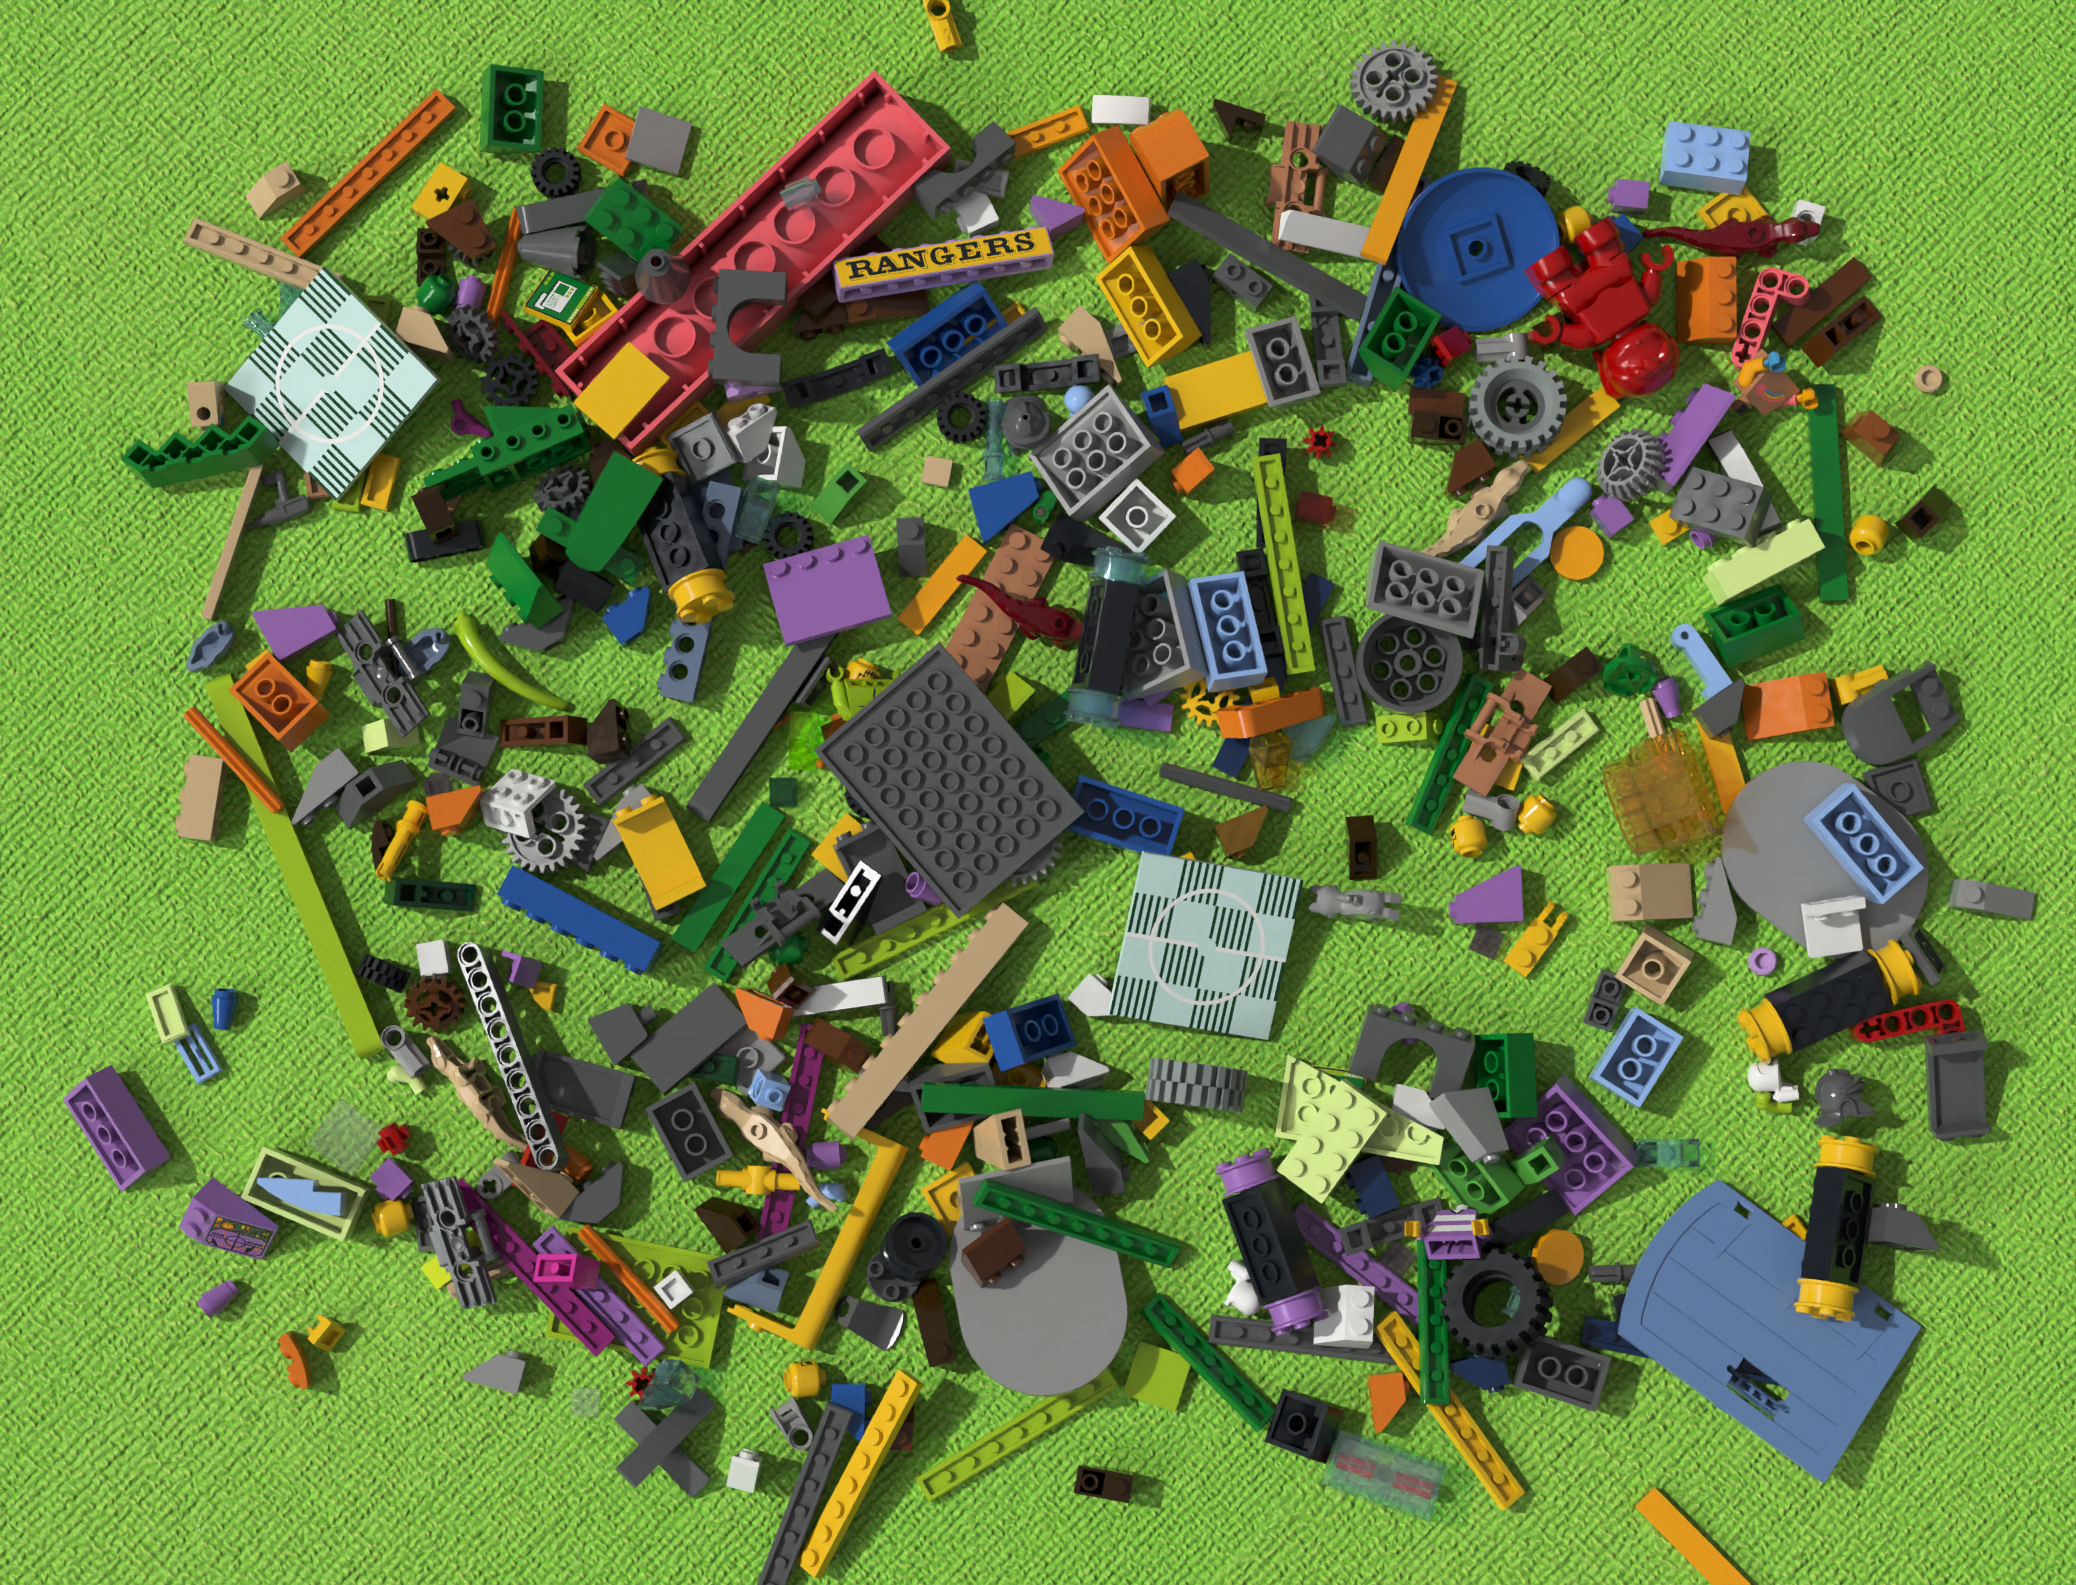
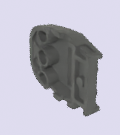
[1841,661,1960,765]

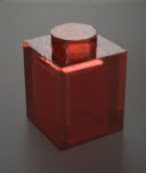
[1294,491,1336,528]

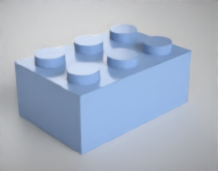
[1659,121,1751,195]
[1588,1007,1684,1108]

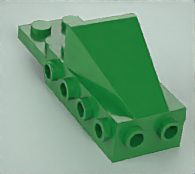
[422,404,592,502]

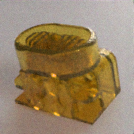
[1602,727,1723,856]

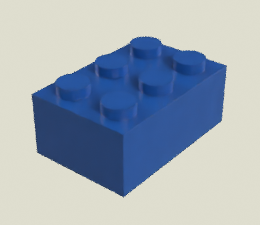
[983,993,1077,1071]

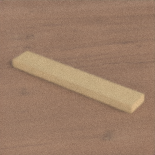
[183,218,344,290]
[201,464,266,622]

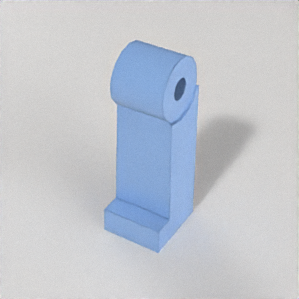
[1670,624,1733,701]

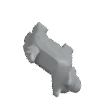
[1307,885,1401,922]

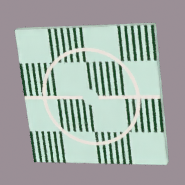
[224,266,441,501]
[1107,851,1304,1040]

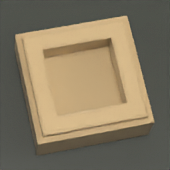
[921,455,953,488]

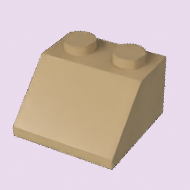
[395,305,456,364]
[1615,924,1694,1006]

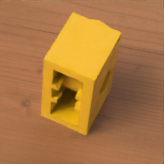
[411,162,472,220]

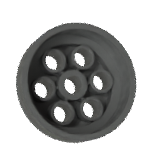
[1356,614,1463,715]

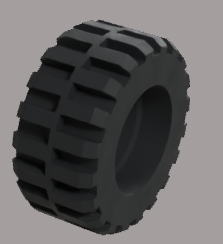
[1440,1248,1553,1361]

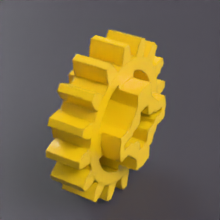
[1180,677,1240,728]

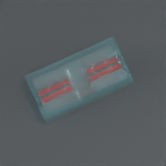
[1320,1430,1447,1521]

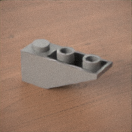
[291,748,362,827]
[1692,857,1737,946]

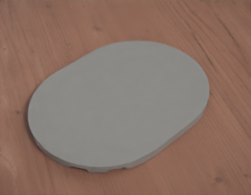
[1721,761,1929,959]
[949,1186,1127,1397]

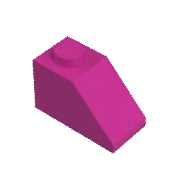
[533,1254,601,1289]

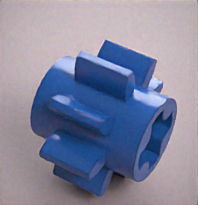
[1409,354,1444,390]

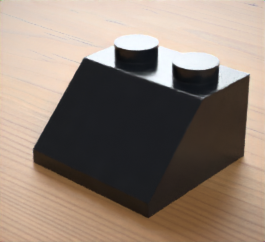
[1264,1389,1344,1464]

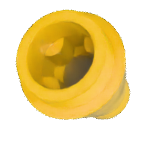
[306,659,334,701]

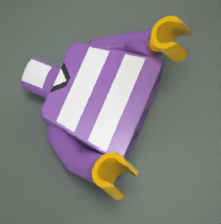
[1404,1204,1493,1260]

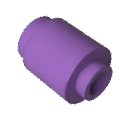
[453,275,487,309]
[905,872,942,906]
[806,1140,847,1171]

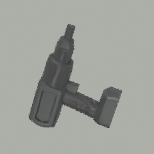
[245,469,313,530]

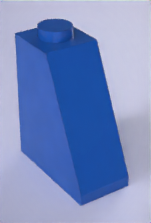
[968,471,1043,545]

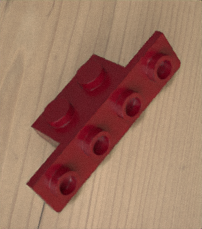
[500,310,575,402]

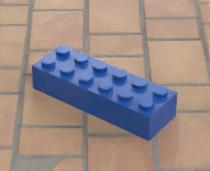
[497,865,666,975]

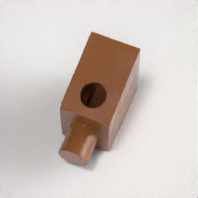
[1840,410,1901,467]

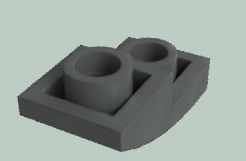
[1583,968,1626,1032]

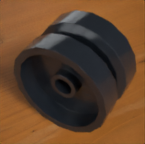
[880,1212,948,1282]

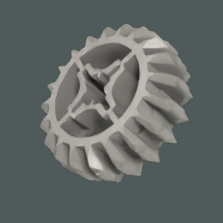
[1595,428,1667,502]

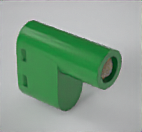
[1033,491,1057,526]

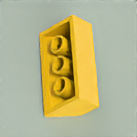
[1095,245,1202,368]

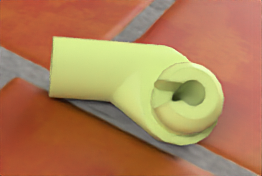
[387,1064,428,1095]

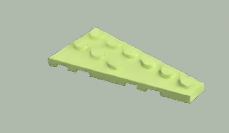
[1275,1054,1445,1165]

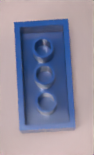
[1064,775,1185,855]

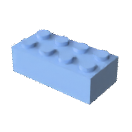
[1187,571,1268,692]
[1803,783,1924,904]

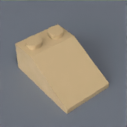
[1606,863,1693,923]

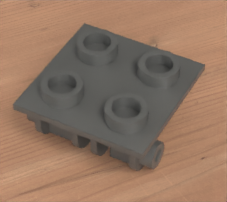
[427,716,499,786]

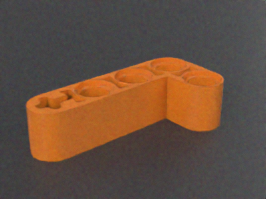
[1216,687,1327,738]

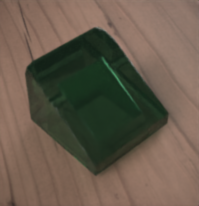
[769,778,798,807]

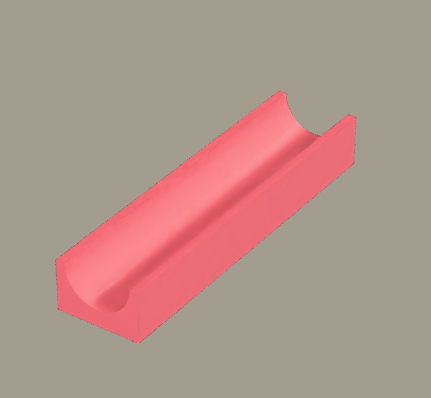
[555,70,952,458]

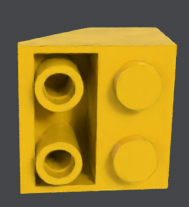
[931,1011,994,1064]

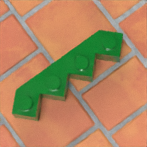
[121,415,280,488]

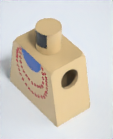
[187,381,227,435]

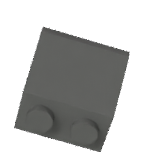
[1312,104,1388,185]

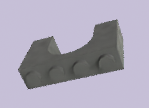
[708,269,788,387]
[1348,1004,1475,1099]

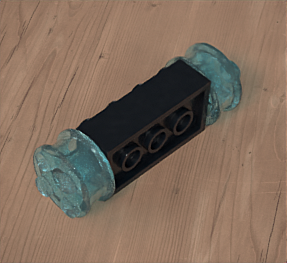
[1062,546,1151,729]

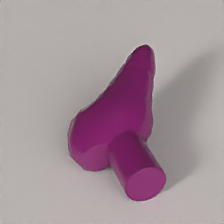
[451,399,493,438]

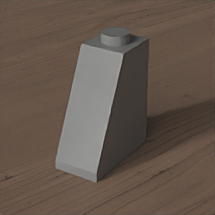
[1429,1087,1509,1164]

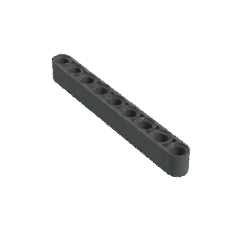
[686,632,840,823]
[457,942,569,1172]

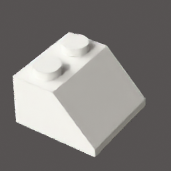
[1313,1285,1375,1349]

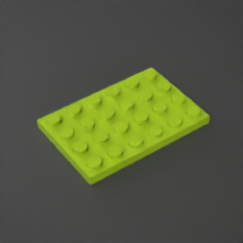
[545,1226,727,1369]

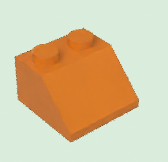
[425,785,488,837]

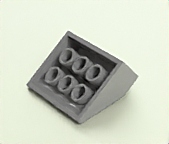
[1029,384,1165,523]
[1366,540,1484,639]
[1122,569,1209,701]
[957,1156,1074,1232]

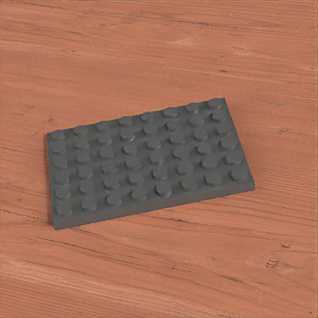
[814,642,1085,919]

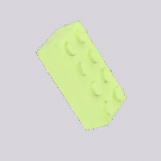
[1702,518,1825,606]
[1277,1078,1391,1204]
[241,1146,371,1242]

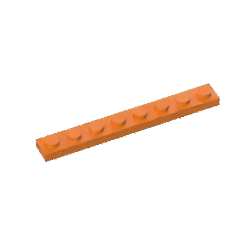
[280,88,457,259]

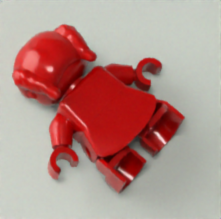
[1524,215,1680,399]

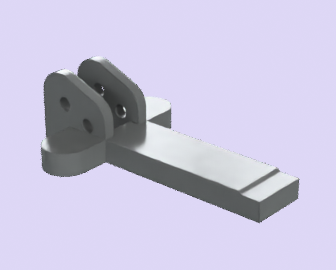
[1462,545,1526,671]

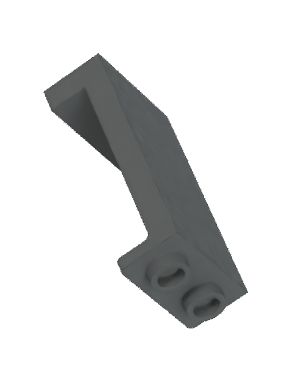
[832,820,927,935]
[1924,1030,1991,1141]
[523,1049,638,1129]

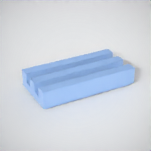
[174,1023,224,1085]

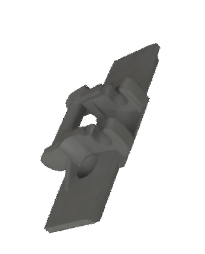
[335,610,431,738]
[720,868,844,968]
[421,1176,500,1310]

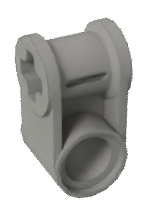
[477,1149,521,1199]
[769,1395,815,1450]

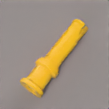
[375,800,429,882]

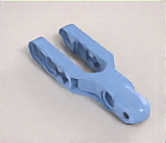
[1459,477,1592,605]

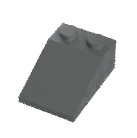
[909,1062,997,1134]

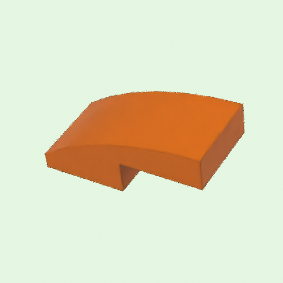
[277,1331,313,1390]

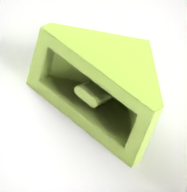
[361,718,421,754]

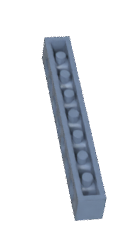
[657,481,744,704]

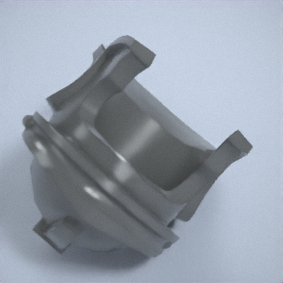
[1000,395,1051,455]
[1812,1068,1876,1128]

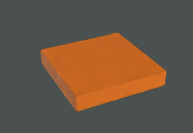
[576,104,635,178]

